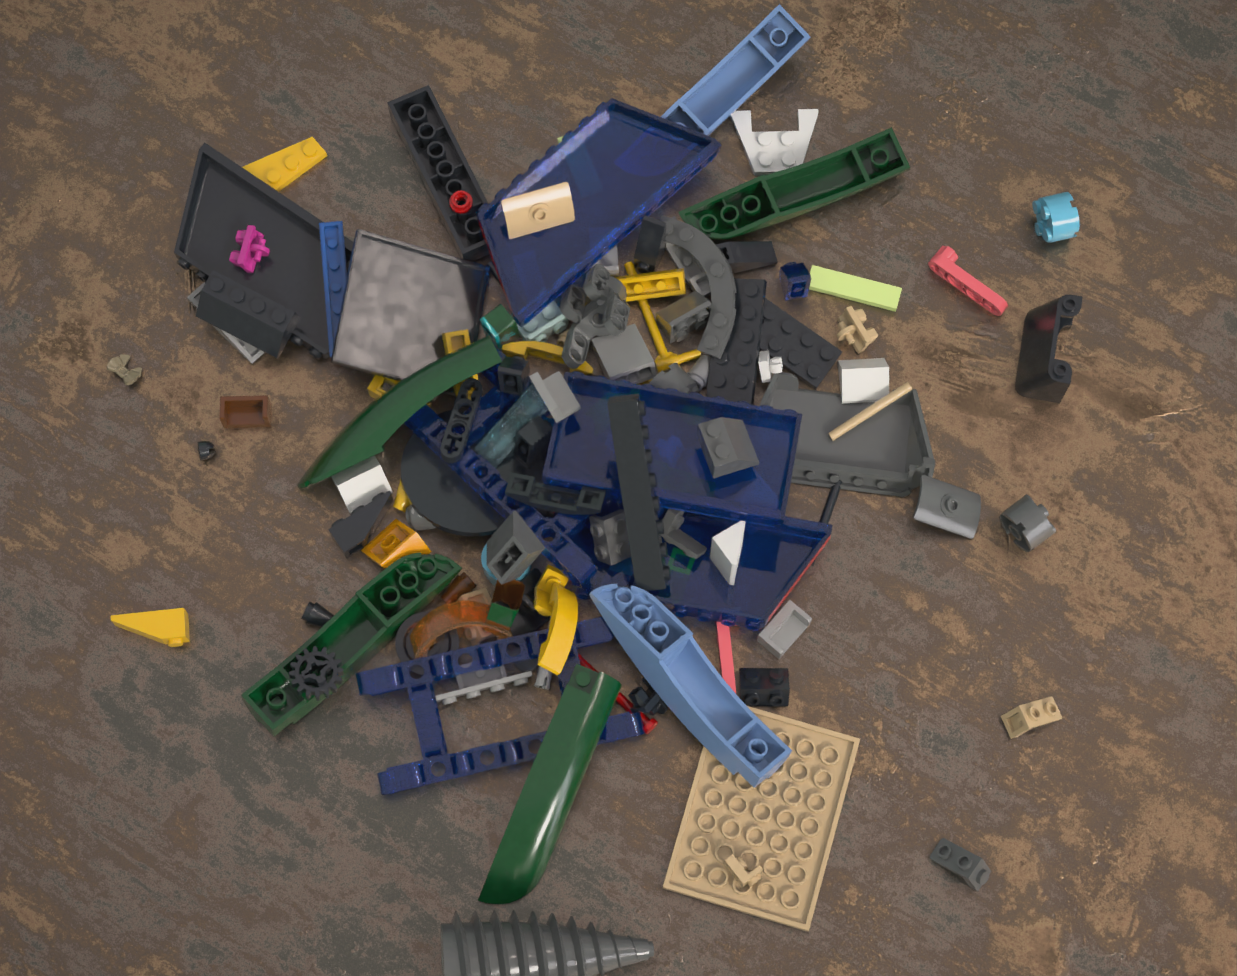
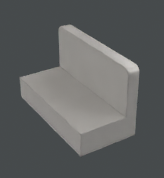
[529,371,581,423]

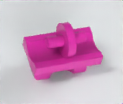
[229,225,270,273]

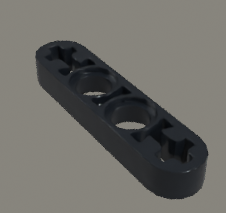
[440,378,483,463]

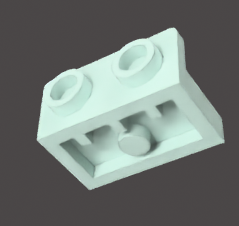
[516,300,569,342]

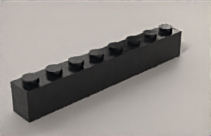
[607,394,671,591]

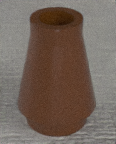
[440,572,477,607]

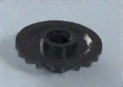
[395,611,459,675]

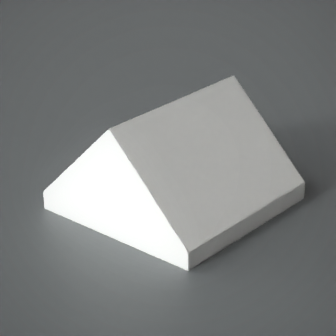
[837,358,889,404]
[331,456,393,515]
[710,521,746,585]

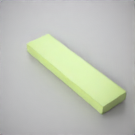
[806,265,902,312]

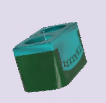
[480,304,520,351]

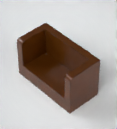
[220,395,272,428]

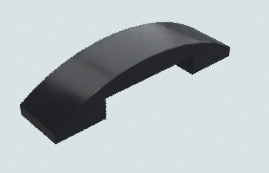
[505,472,606,515]

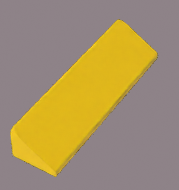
[614,268,686,302]

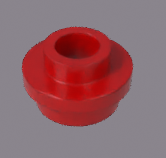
[449,190,473,213]

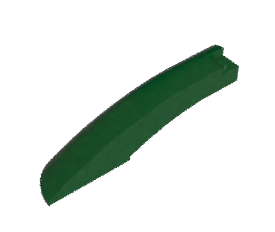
[678,127,910,239]
[241,552,462,736]

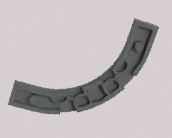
[660,215,736,359]

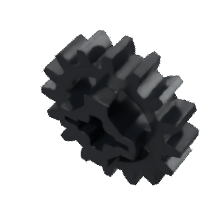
[289,646,344,701]

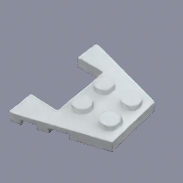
[730,109,819,176]

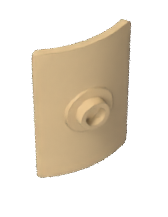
[501,182,575,239]

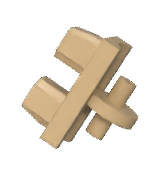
[836,306,878,354]

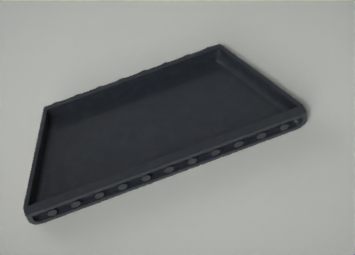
[174,142,354,360]

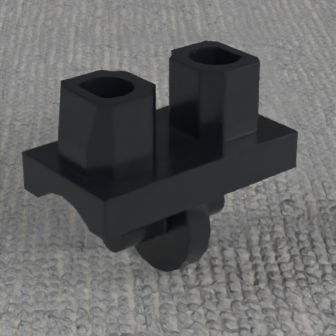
[628,677,668,716]

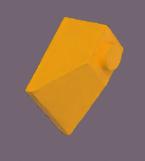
[361,519,432,568]

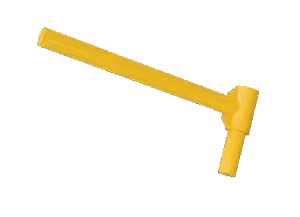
[624,261,701,373]

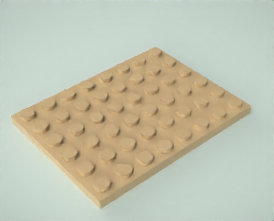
[663,706,860,932]

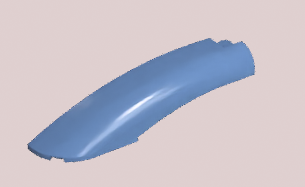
[589,584,792,788]

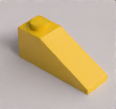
[111,608,190,647]

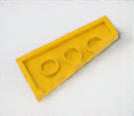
[242,137,327,192]

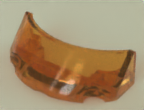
[409,600,512,661]

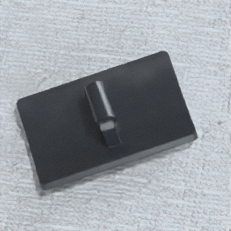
[485,568,550,647]

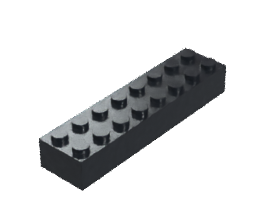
[387,85,506,262]

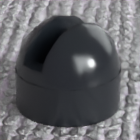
[197,441,215,460]

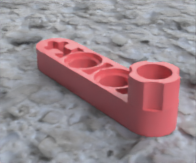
[928,245,1008,316]
[714,604,741,693]

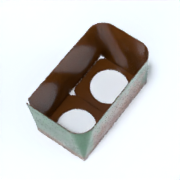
[485,580,525,631]

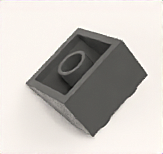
[697,417,759,478]

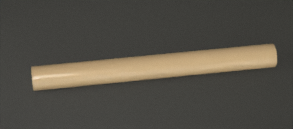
[828,382,913,441]

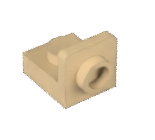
[723,854,763,888]

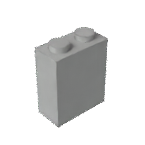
[591,323,657,393]

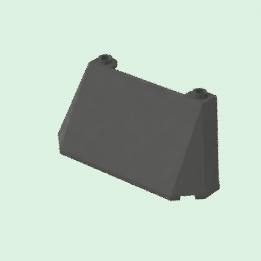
[747,372,935,497]

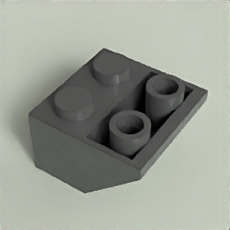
[655,291,711,344]
[487,511,545,585]

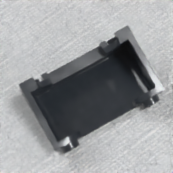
[1015,295,1083,404]

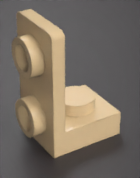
[1001,697,1062,739]

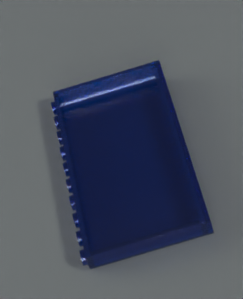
[542,371,802,527]

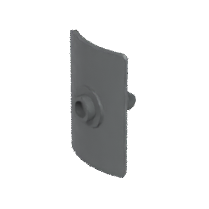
[913,474,981,539]

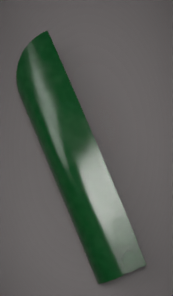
[297,335,502,489]
[478,663,622,905]

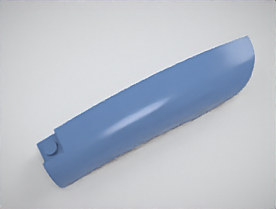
[614,4,811,177]

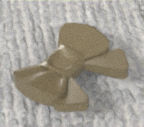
[107,354,142,385]

